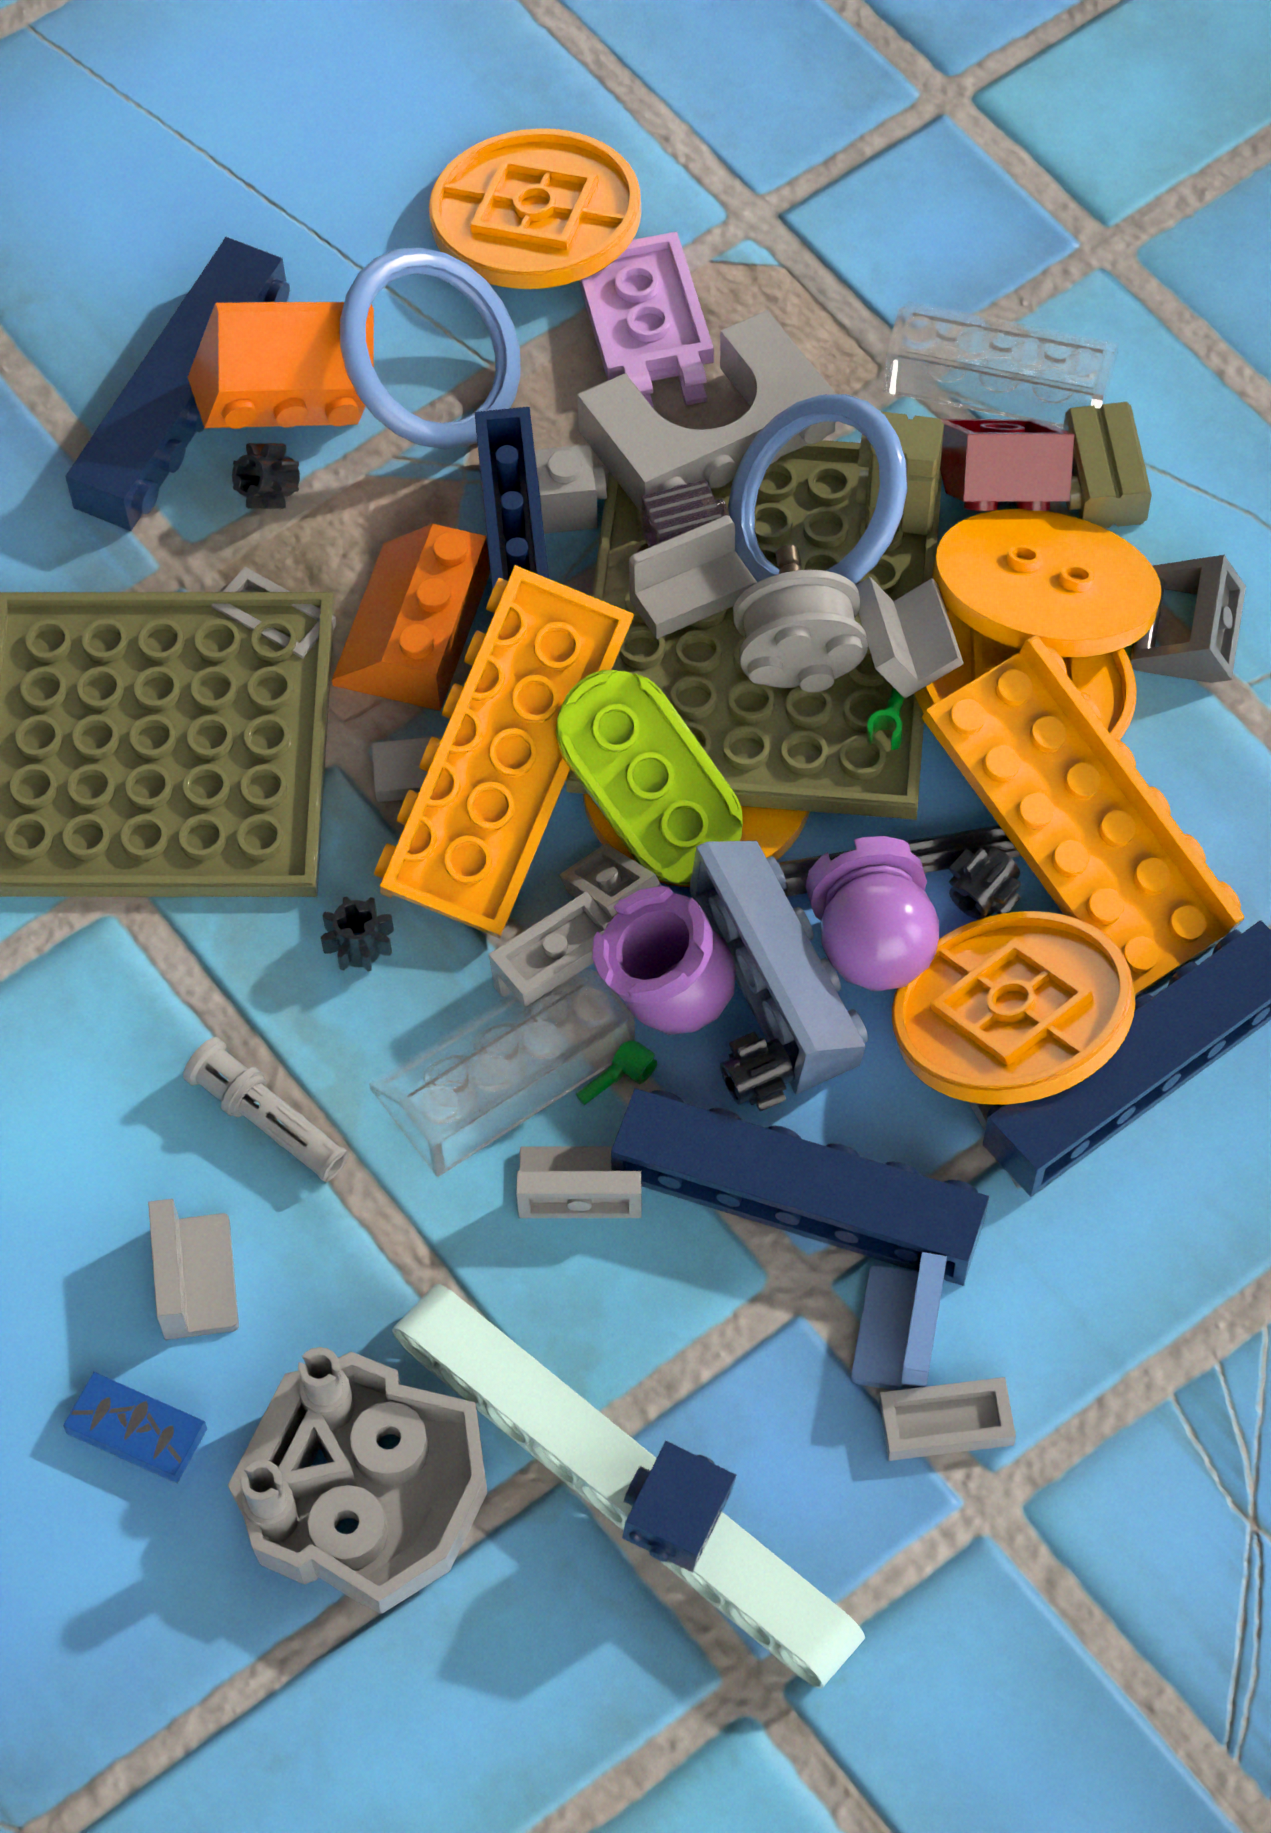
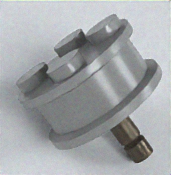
[733,545,868,692]

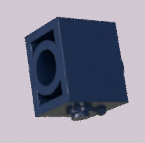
[622,1440,737,1573]

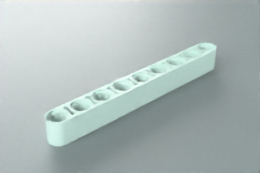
[392,1284,865,1689]

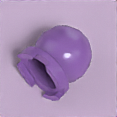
[805,836,939,992]
[592,886,736,1035]

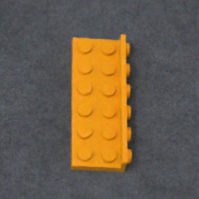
[374,565,634,939]
[922,635,1244,997]

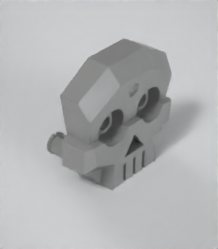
[228,1347,487,1614]

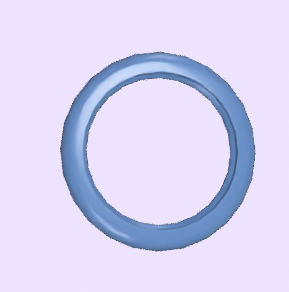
[340,247,521,450]
[728,394,907,584]

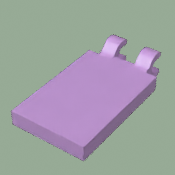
[578,232,714,409]

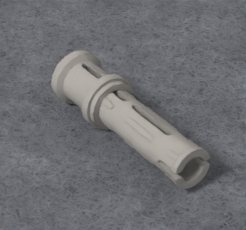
[183,1037,350,1182]

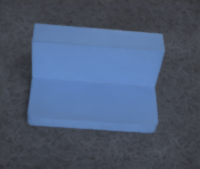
[851,1252,947,1390]

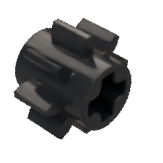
[232,443,300,509]
[949,847,1022,920]
[320,896,394,971]
[720,1031,795,1112]

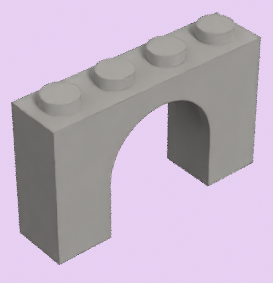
[577,310,836,519]

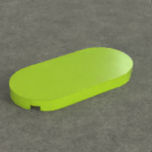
[556,670,743,885]

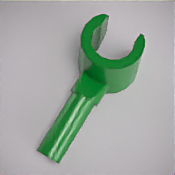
[867,687,904,750]
[575,1041,657,1105]

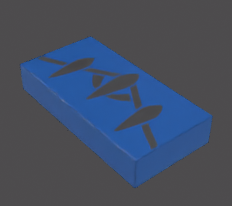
[63,1372,207,1483]

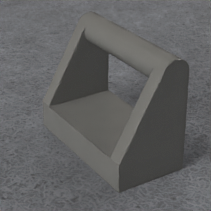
[1130,555,1246,683]

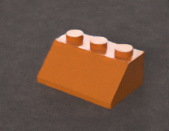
[188,302,374,429]
[332,524,490,711]

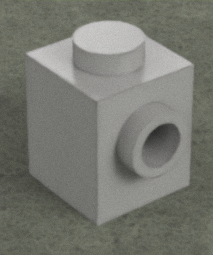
[535,444,607,534]

